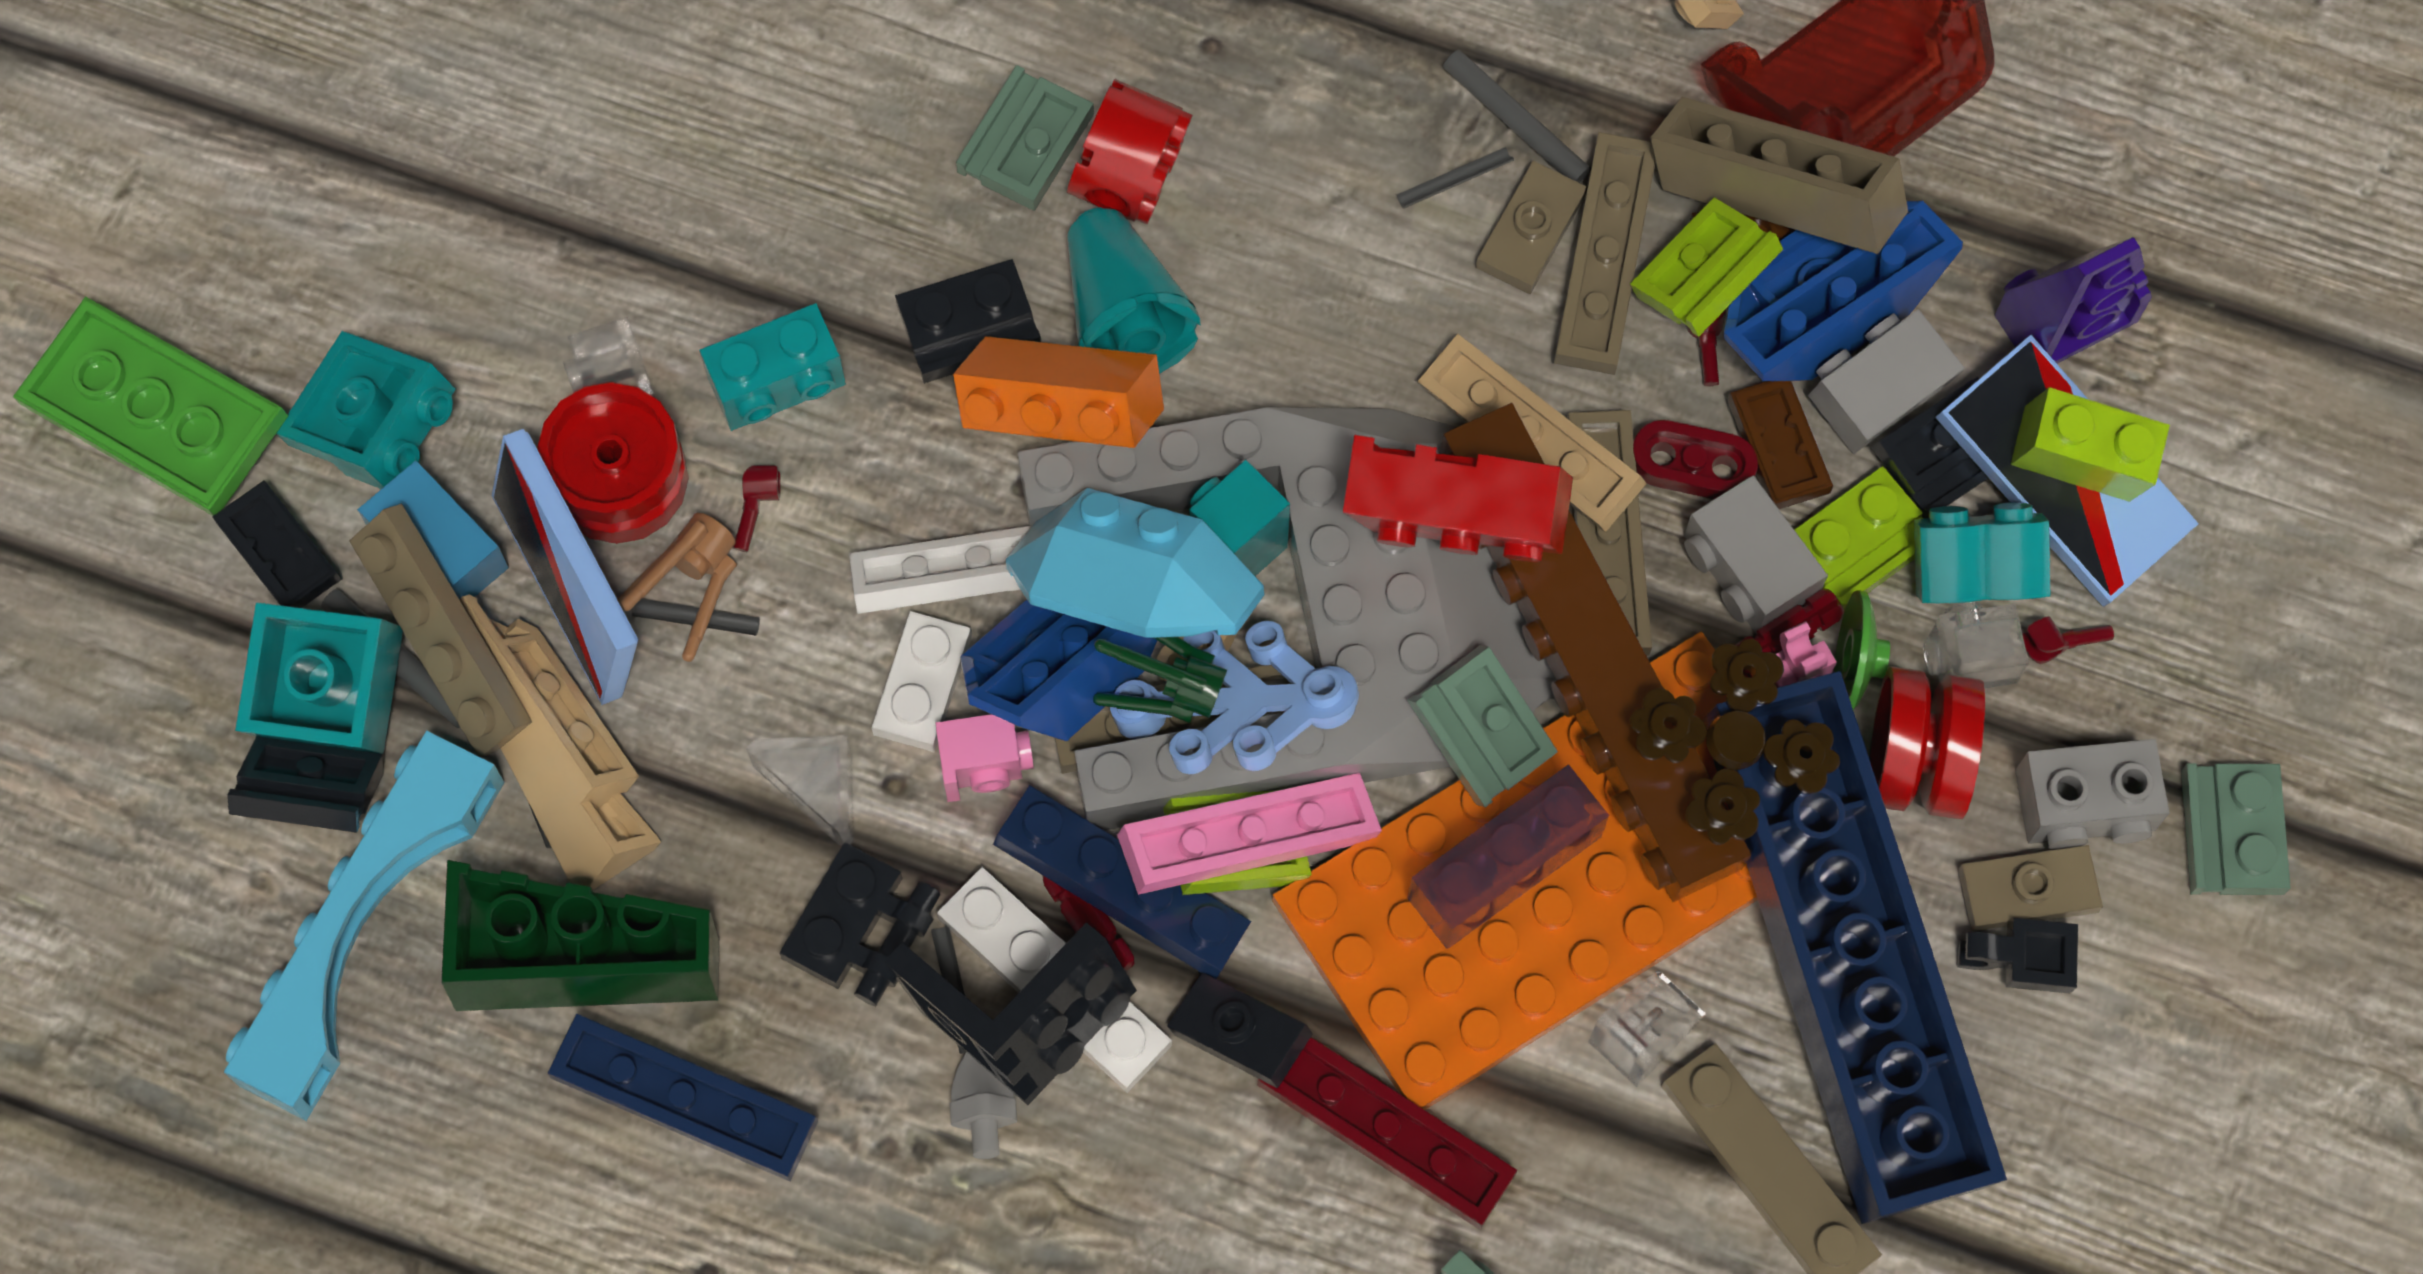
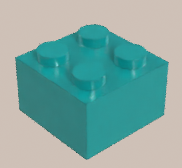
[235,602,403,754]

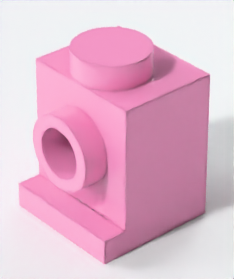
[935,714,1034,802]

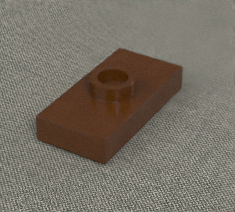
[1728,381,1833,509]

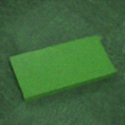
[13,296,288,516]

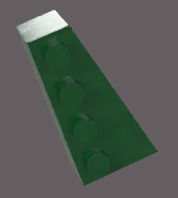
[441,860,719,1011]

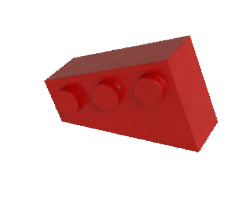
[1343,435,1573,562]

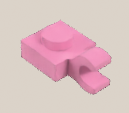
[1775,622,1837,688]

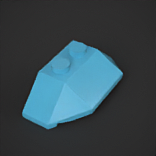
[1006,488,1264,638]

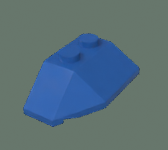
[1724,201,1963,381]
[960,600,1157,741]

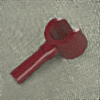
[1686,309,1726,387]
[733,465,781,552]
[2019,616,2114,664]

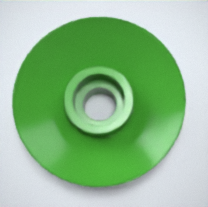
[1834,590,1890,711]

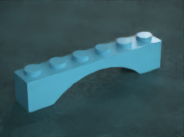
[224,730,504,1121]

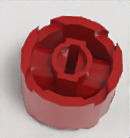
[1067,79,1193,224]

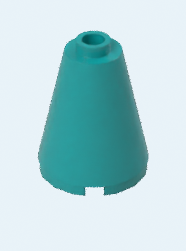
[1067,208,1201,374]

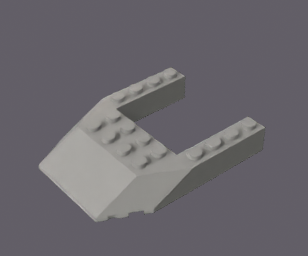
[1018,407,1556,831]

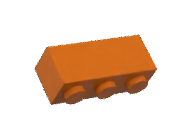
[953,336,1164,448]

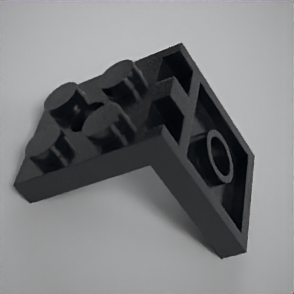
[884,922,1137,1106]

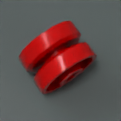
[537,382,689,544]
[1869,666,1985,819]

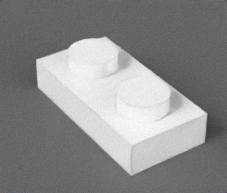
[872,611,972,752]

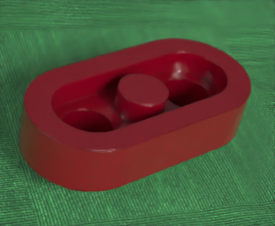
[1633,420,1758,500]

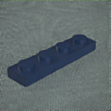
[993,785,1251,979]
[548,1014,818,1182]

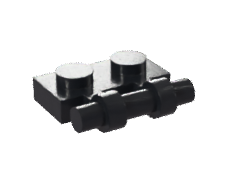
[779,842,941,1007]

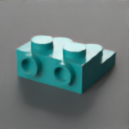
[276,331,456,489]

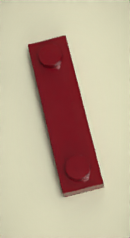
[1257,1037,1518,1230]

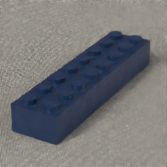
[1702,671,2007,1224]

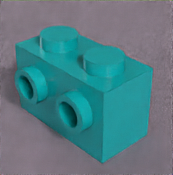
[699,303,846,431]
[1189,460,1290,576]

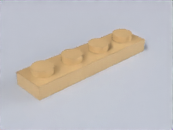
[1418,334,1647,532]

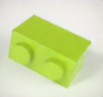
[2011,387,2170,502]

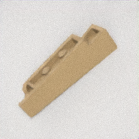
[460,595,661,890]

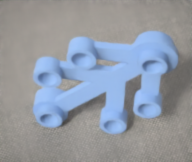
[1110,621,1359,774]

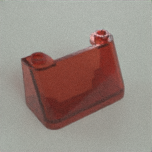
[1700,0,1995,157]

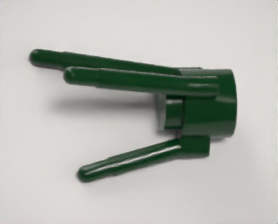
[1093,637,1227,723]

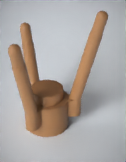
[617,512,737,662]

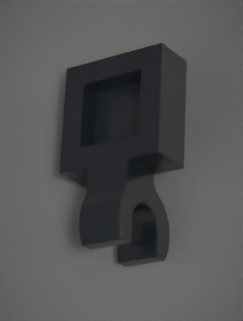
[1957,918,2078,994]

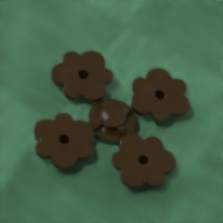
[1629,639,1840,845]

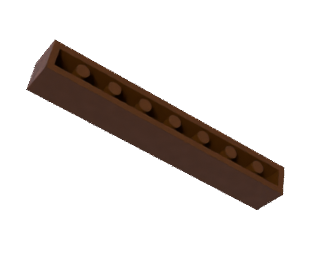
[1439,403,1751,902]

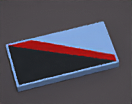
[1935,335,2199,607]
[491,429,638,705]

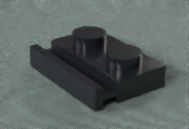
[895,259,1041,384]
[1872,376,1989,518]
[227,736,383,833]

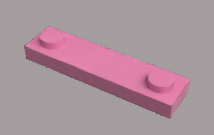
[1117,773,1382,895]

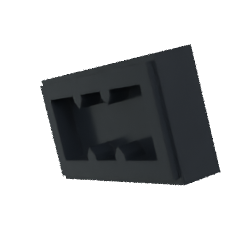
[212,480,341,608]
[1167,972,1313,1088]

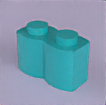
[1914,503,2051,604]

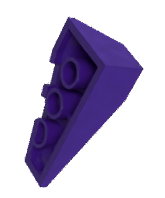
[1994,237,2152,364]

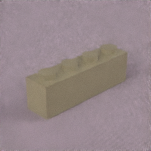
[1651,97,1908,254]

